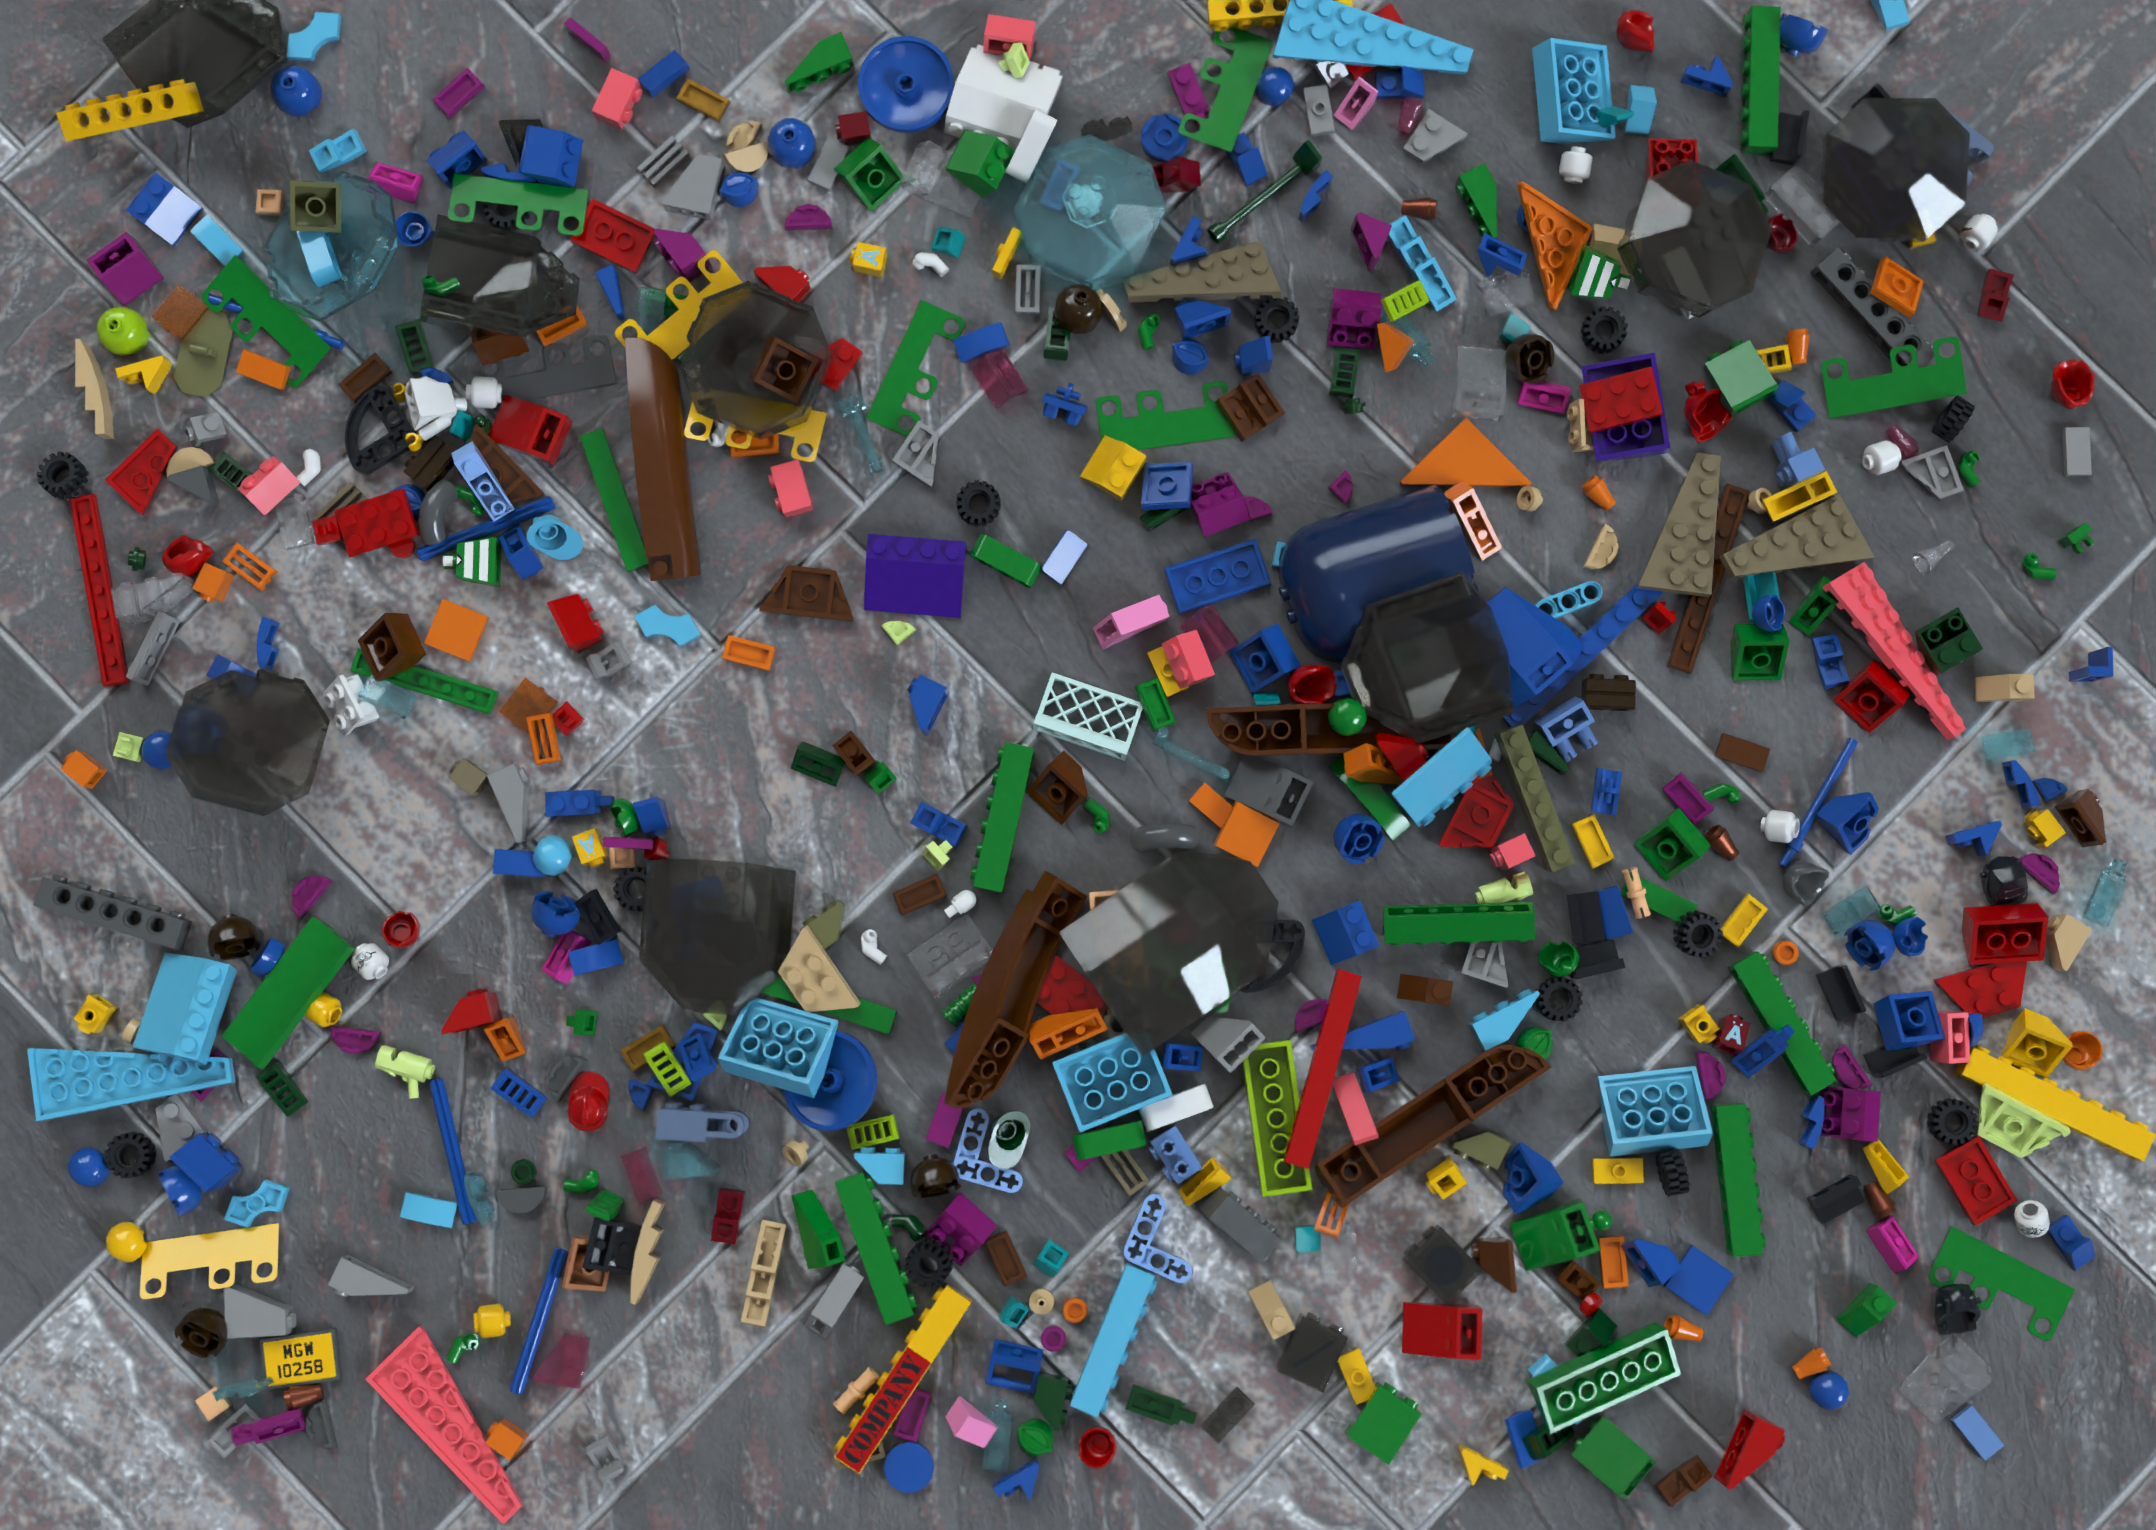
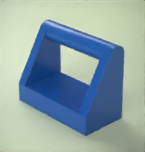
[985,1339,1043,1394]

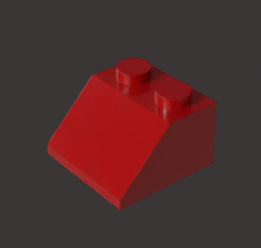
[547,594,604,653]
[1833,659,1911,733]
[441,989,502,1034]

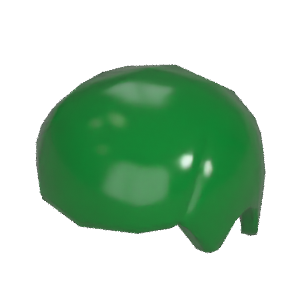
[1328,698,1367,736]
[610,798,640,838]
[1538,940,1580,977]

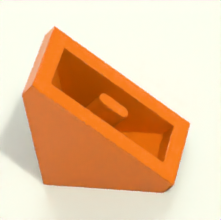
[1377,321,1415,372]
[483,1017,526,1062]

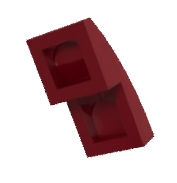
[1977,269,2014,322]
[711,1187,745,1245]

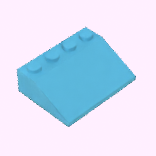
[1532,38,1615,143]
[1392,727,1493,827]
[133,952,238,1065]
[718,995,838,1098]
[1052,1025,1173,1132]
[1597,1066,1713,1156]

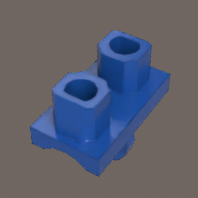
[1042,383,1088,426]
[1591,768,1622,816]

